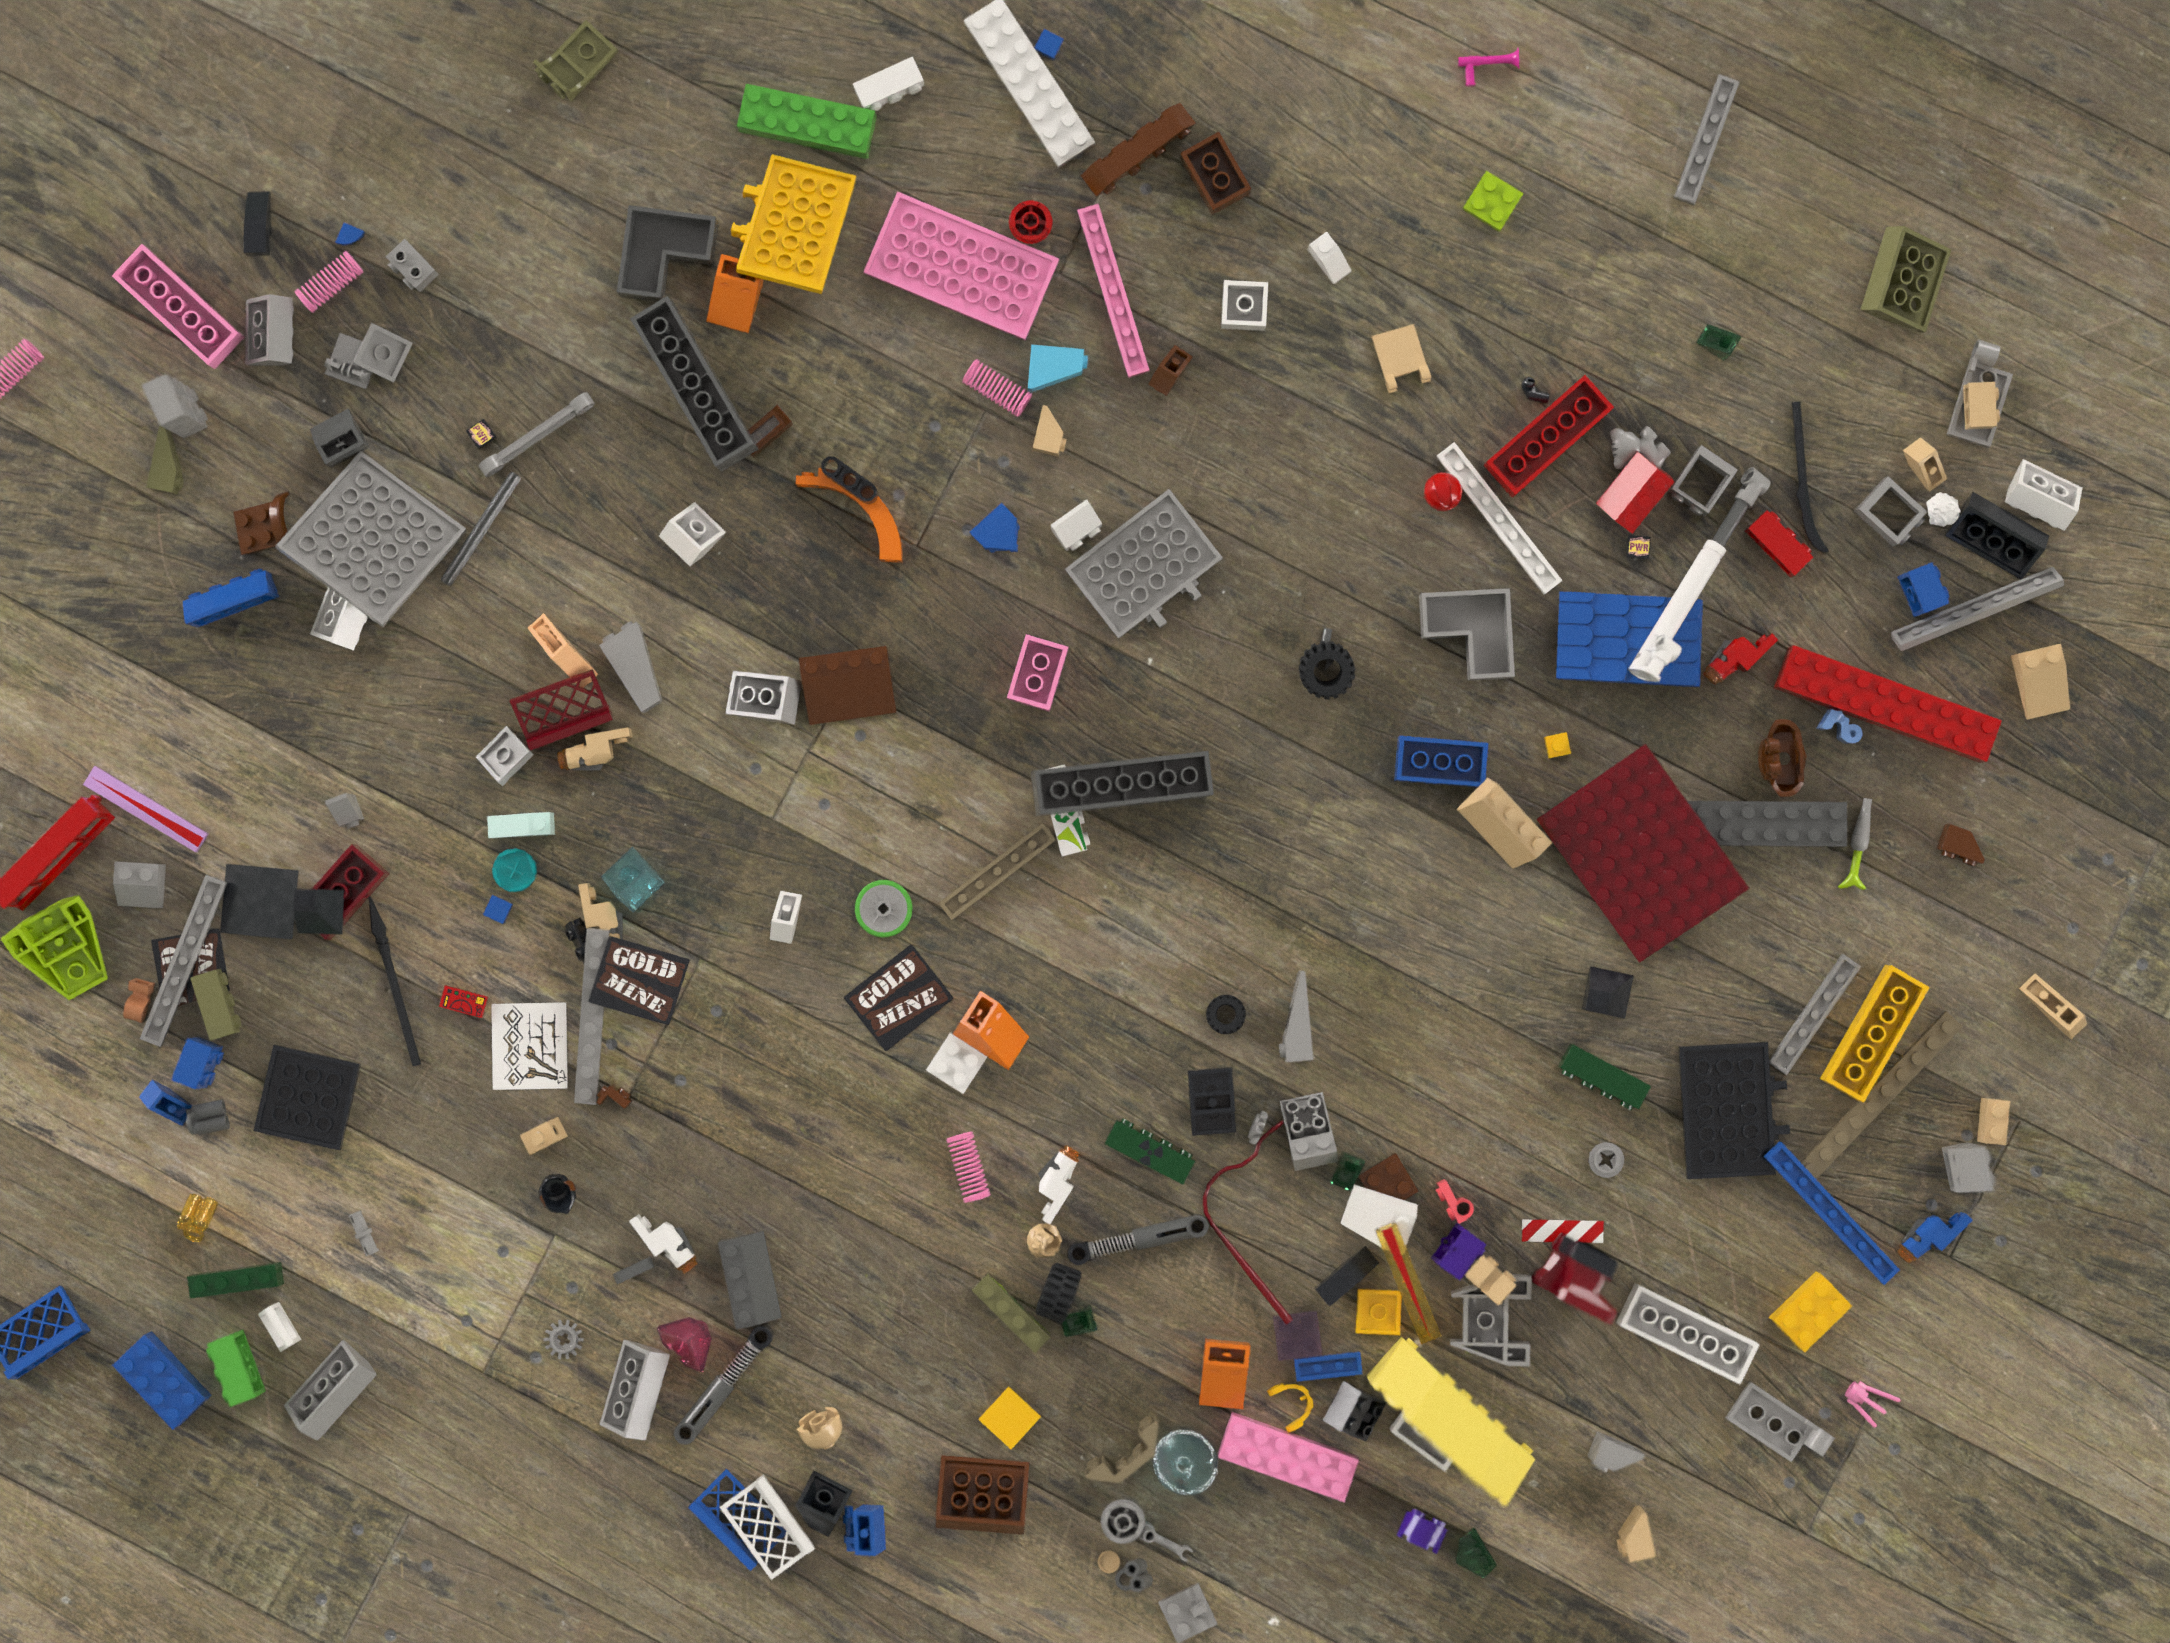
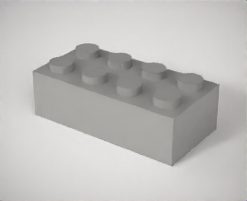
[142,374,208,438]

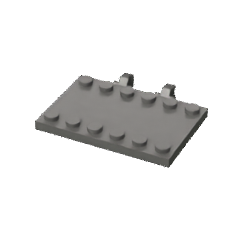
[1065,489,1223,639]

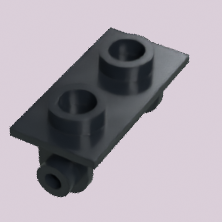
[565,917,587,964]

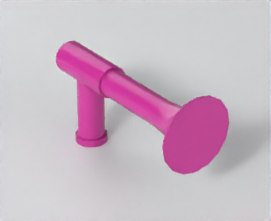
[1458,47,1519,86]

